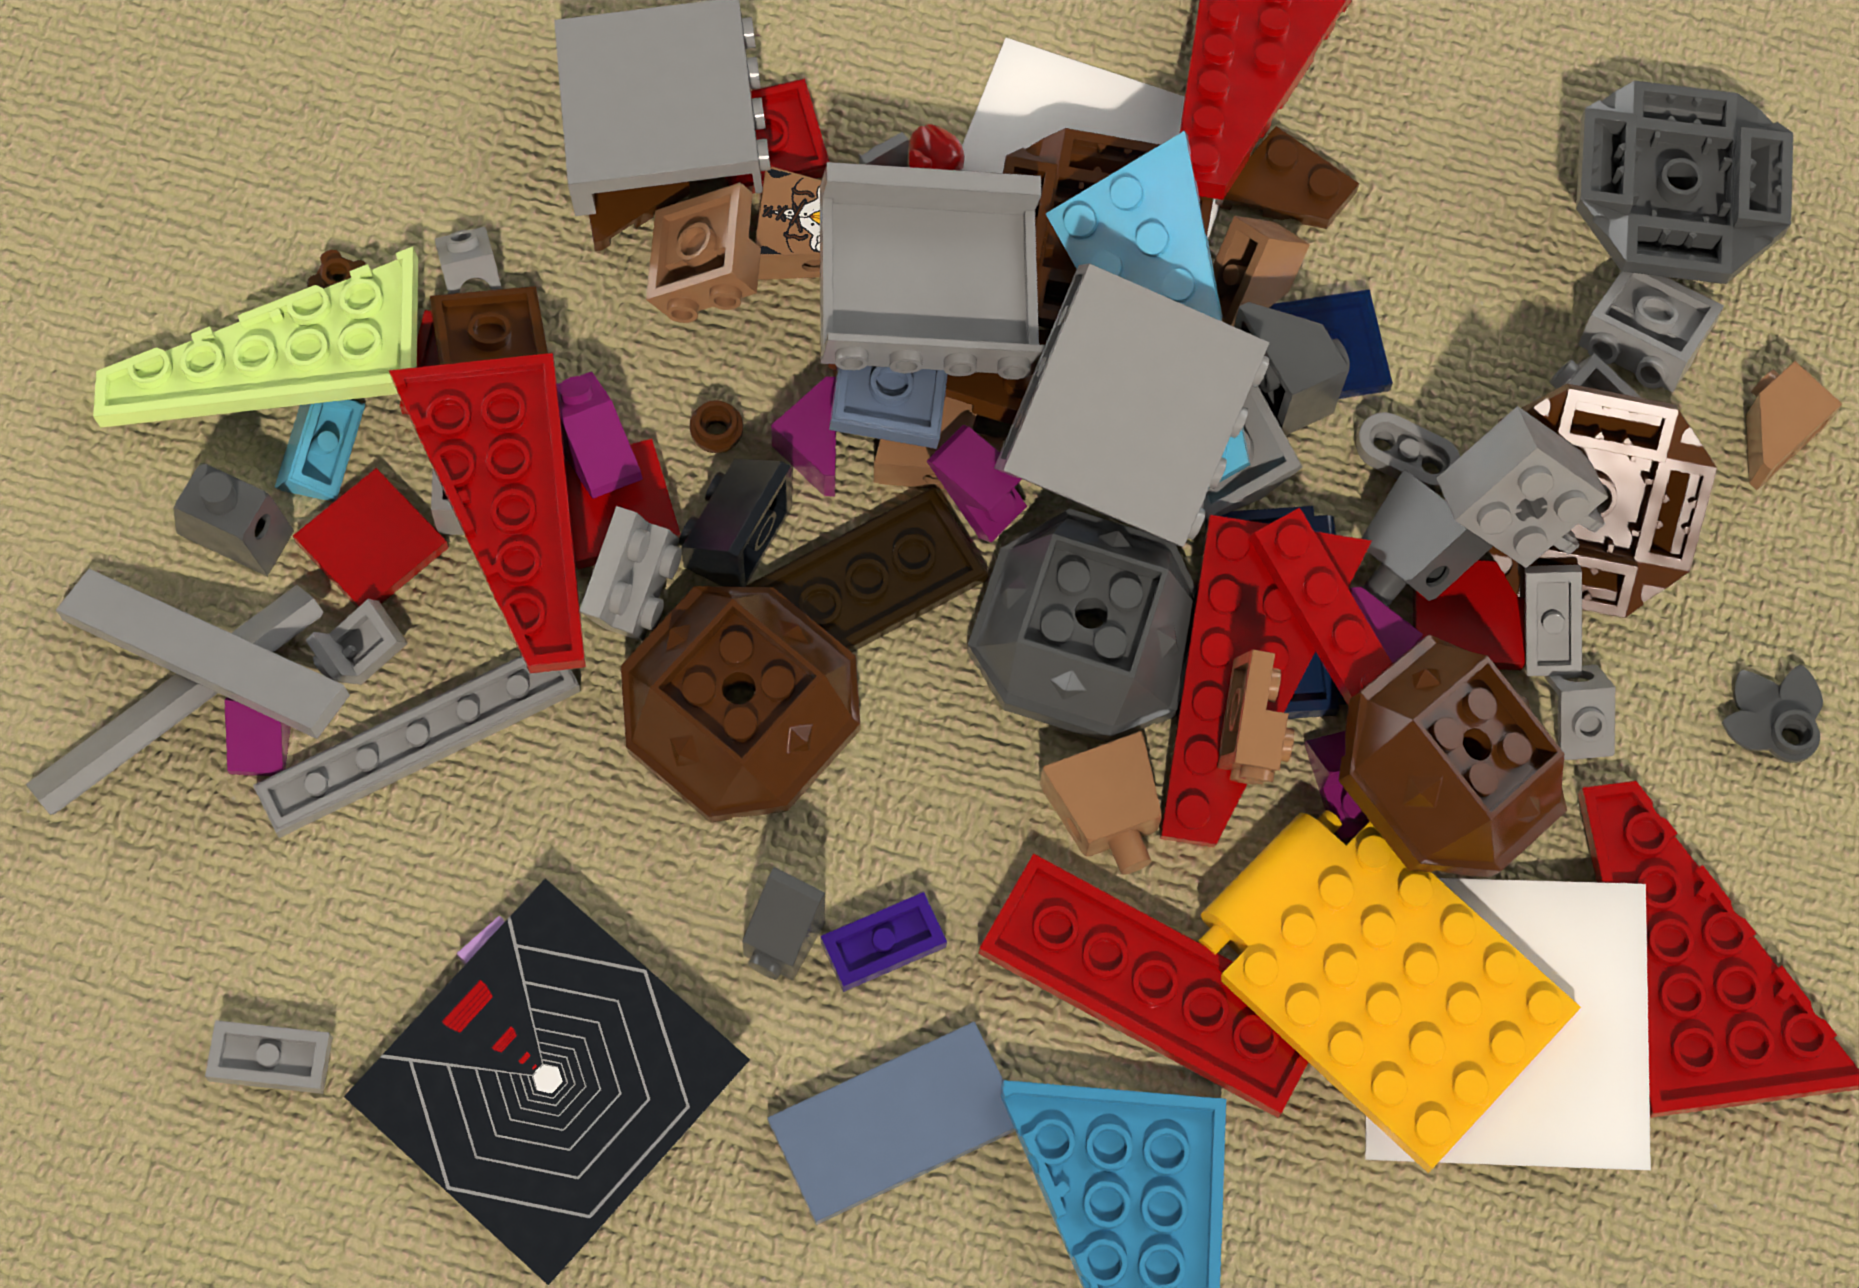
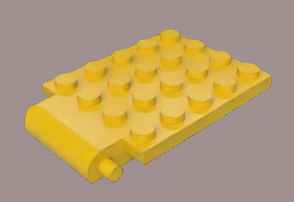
[1198,810,1581,1173]

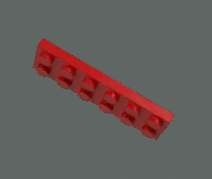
[978,853,1309,1118]

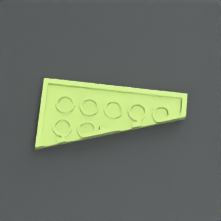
[93,246,418,428]

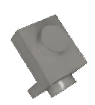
[306,599,408,685]

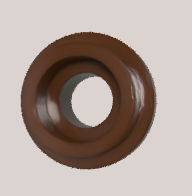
[690,400,743,453]

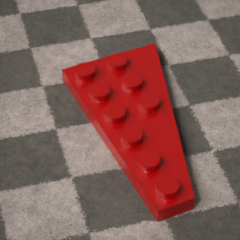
[1179,0,1352,200]
[389,353,586,674]
[1160,515,1372,848]

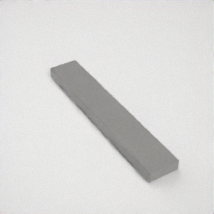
[56,569,350,739]
[26,585,324,815]
[253,656,581,838]

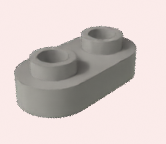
[1356,412,1460,493]

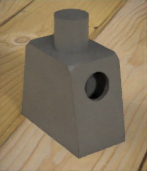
[173,463,294,577]
[1361,470,1493,607]

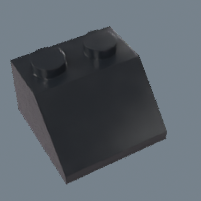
[678,459,792,587]

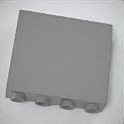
[554,0,771,216]
[820,162,1045,379]
[994,263,1270,547]

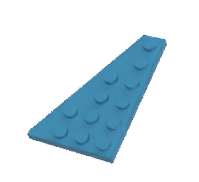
[1001,1080,1226,1288]

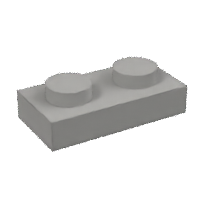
[1525,565,1582,676]
[205,1020,333,1094]

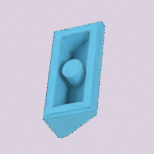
[275,399,365,502]

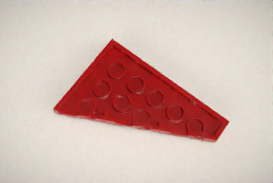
[1578,781,1859,1118]

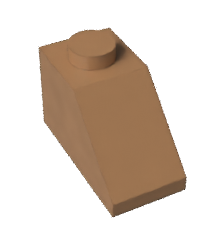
[1213,216,1310,327]
[1746,361,1842,490]

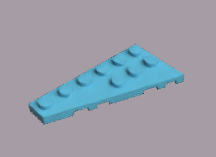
[1046,131,1251,489]

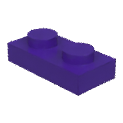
[820,892,947,992]

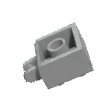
[1437,406,1608,568]

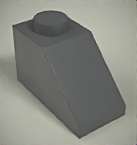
[742,867,825,981]

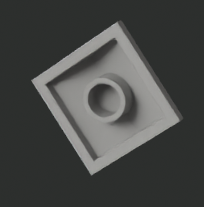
[1201,385,1303,520]

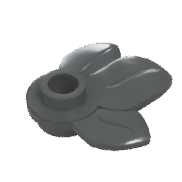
[1722,665,1823,763]

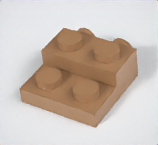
[646,183,761,323]
[1216,650,1294,785]

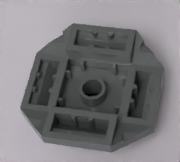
[1576,80,1793,284]
[967,508,1197,743]

